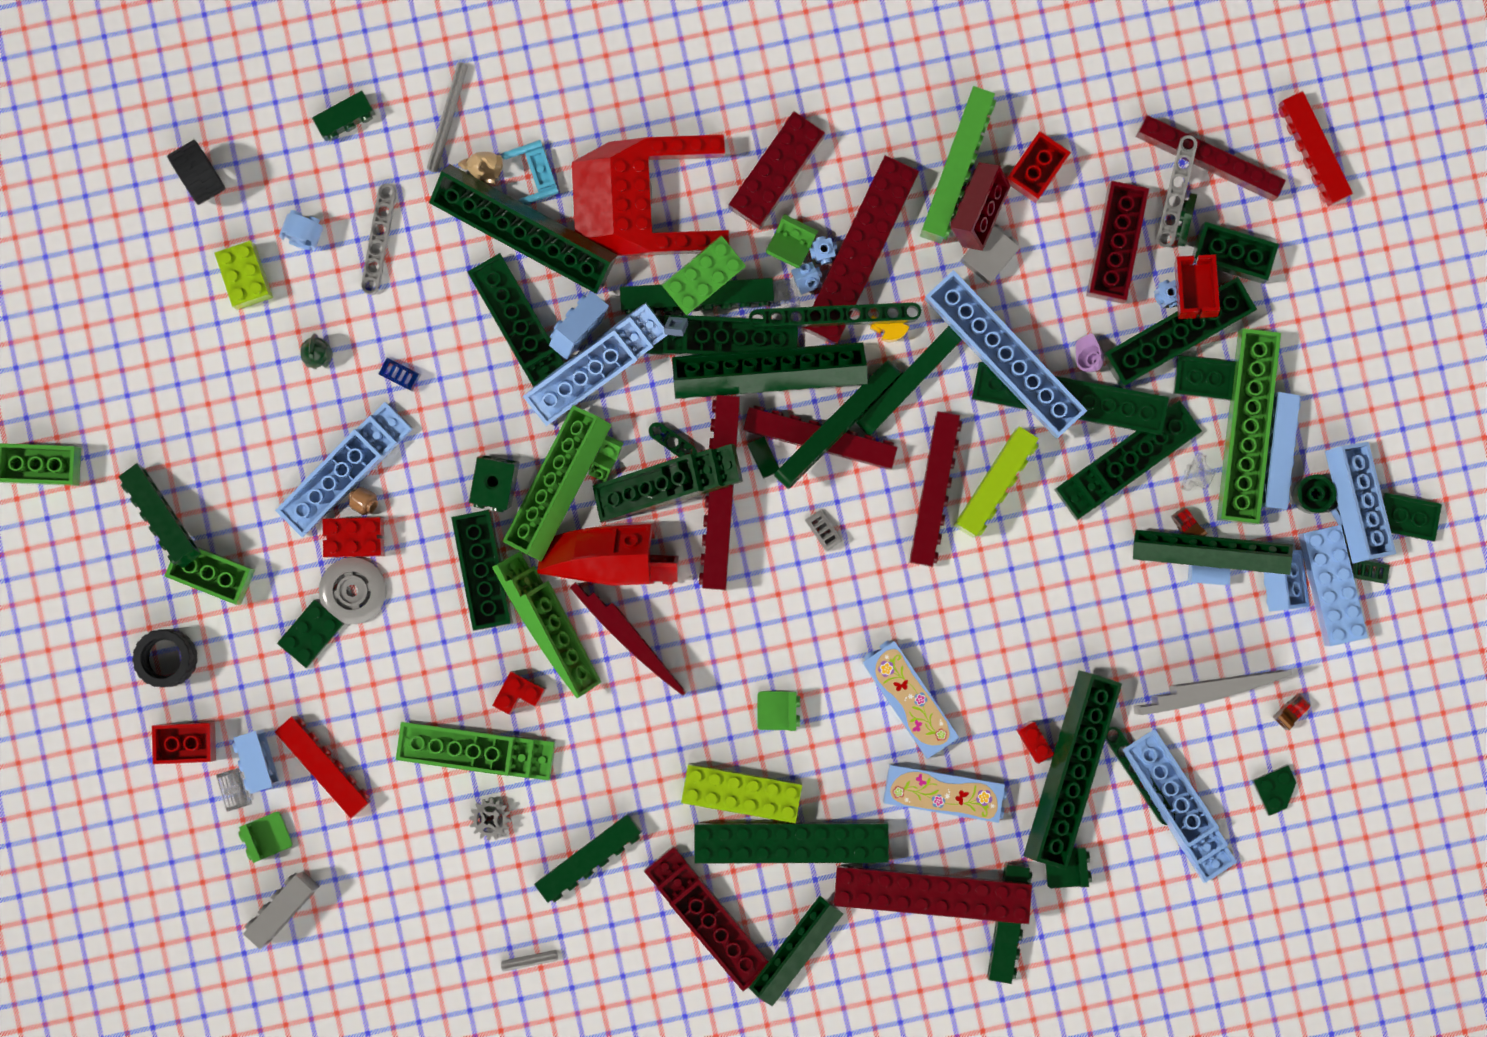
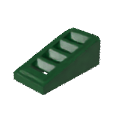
[1350,560,1390,584]

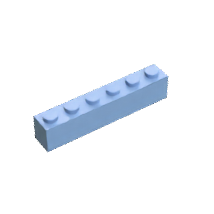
[1262,392,1301,510]

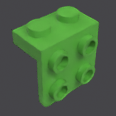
[766,214,818,268]
[757,691,800,731]
[238,811,293,863]

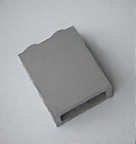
[960,224,1021,285]

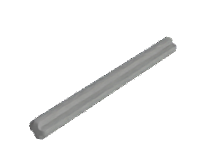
[427,62,468,172]

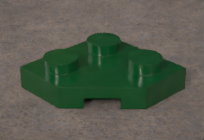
[1176,193,1198,246]
[1252,765,1296,816]

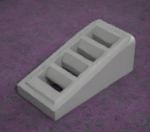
[805,509,842,552]

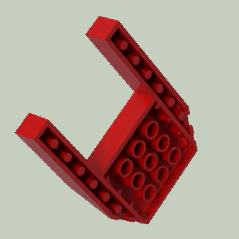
[572,134,729,256]

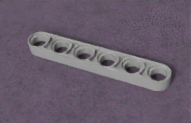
[1157,135,1197,247]
[361,184,396,295]

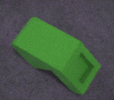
[588,435,624,482]

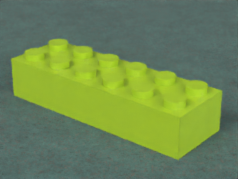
[953,426,1039,538]
[681,763,802,823]

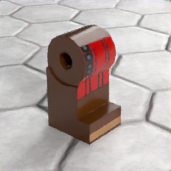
[1171,507,1208,536]
[1273,693,1311,730]

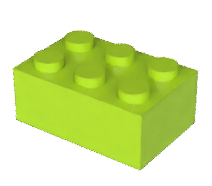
[214,240,273,310]

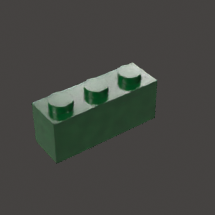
[312,90,376,141]

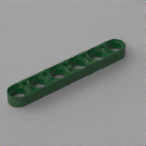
[1105,727,1175,825]

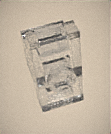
[775,279,801,319]
[1180,452,1216,491]

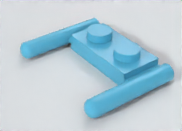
[502,140,559,205]

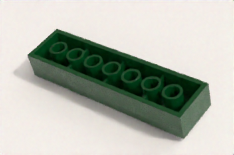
[1104,277,1257,388]

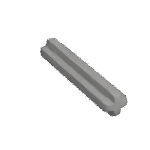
[501,950,558,972]

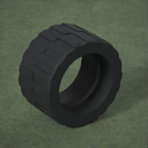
[167,140,226,205]
[132,629,198,688]

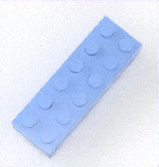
[1325,441,1396,564]
[1298,525,1368,646]

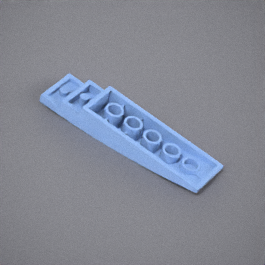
[523,303,667,426]
[275,402,413,537]
[1122,729,1237,883]

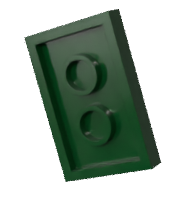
[1173,355,1236,401]
[1383,493,1442,542]
[277,599,344,668]

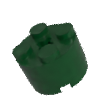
[1293,474,1336,514]

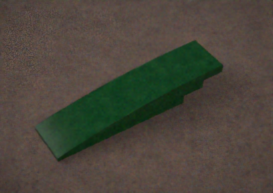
[467,253,564,387]
[645,315,798,356]
[1054,400,1202,521]
[592,444,743,523]

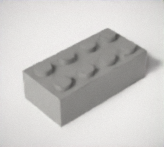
[243,871,320,949]

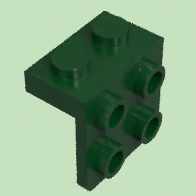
[1045,847,1092,889]

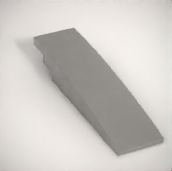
[1133,670,1292,715]

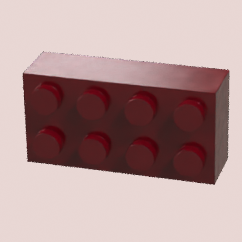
[950,162,1011,251]

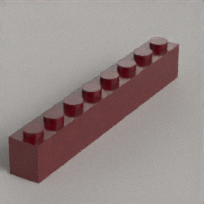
[1135,115,1286,201]
[743,405,898,470]
[909,411,962,567]

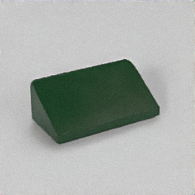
[747,437,779,479]

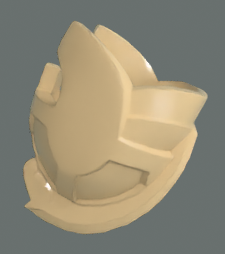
[458,152,503,185]

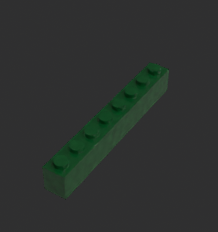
[620,278,774,315]
[1133,530,1293,575]

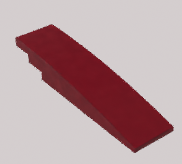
[570,582,686,696]
[644,846,769,992]

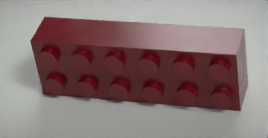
[728,111,825,230]
[1086,181,1149,304]

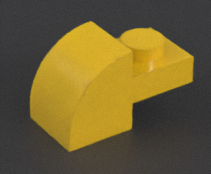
[868,315,909,342]

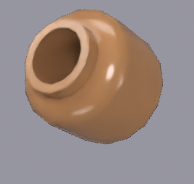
[348,487,378,515]

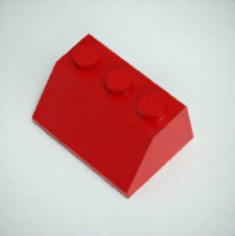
[649,554,679,585]

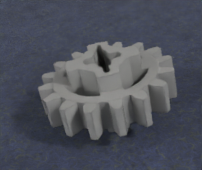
[469,798,512,840]

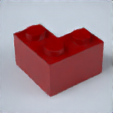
[492,671,546,715]

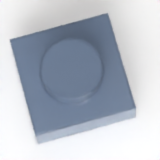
[664,317,688,336]

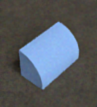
[1188,565,1230,585]

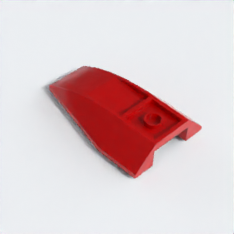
[537,522,657,586]

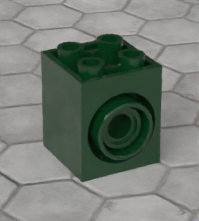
[469,454,520,512]

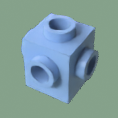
[809,236,838,265]
[791,262,823,295]
[1154,279,1177,308]

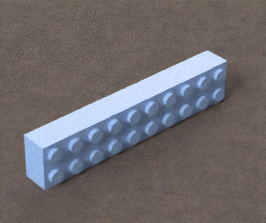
[924,270,1087,439]

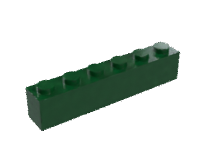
[118,463,201,568]
[534,813,642,903]
[987,863,1032,984]
[749,896,843,1006]

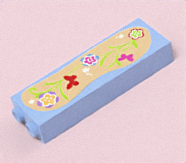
[862,640,959,759]
[883,764,1007,823]

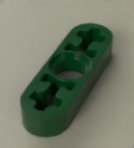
[648,422,697,457]

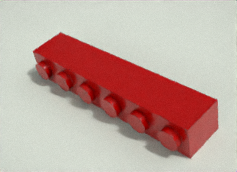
[1278,91,1353,206]
[275,716,371,818]

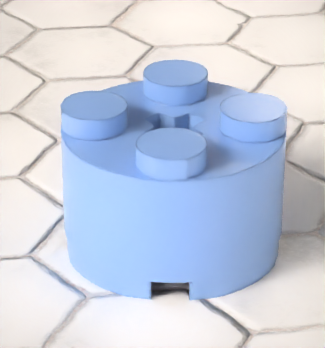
[279,210,323,251]

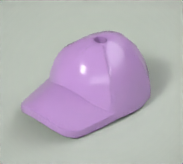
[1076,333,1104,372]

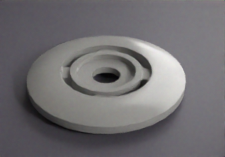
[319,557,386,624]

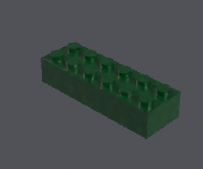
[451,510,513,631]

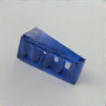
[378,358,421,392]

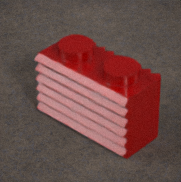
[1016,721,1054,764]

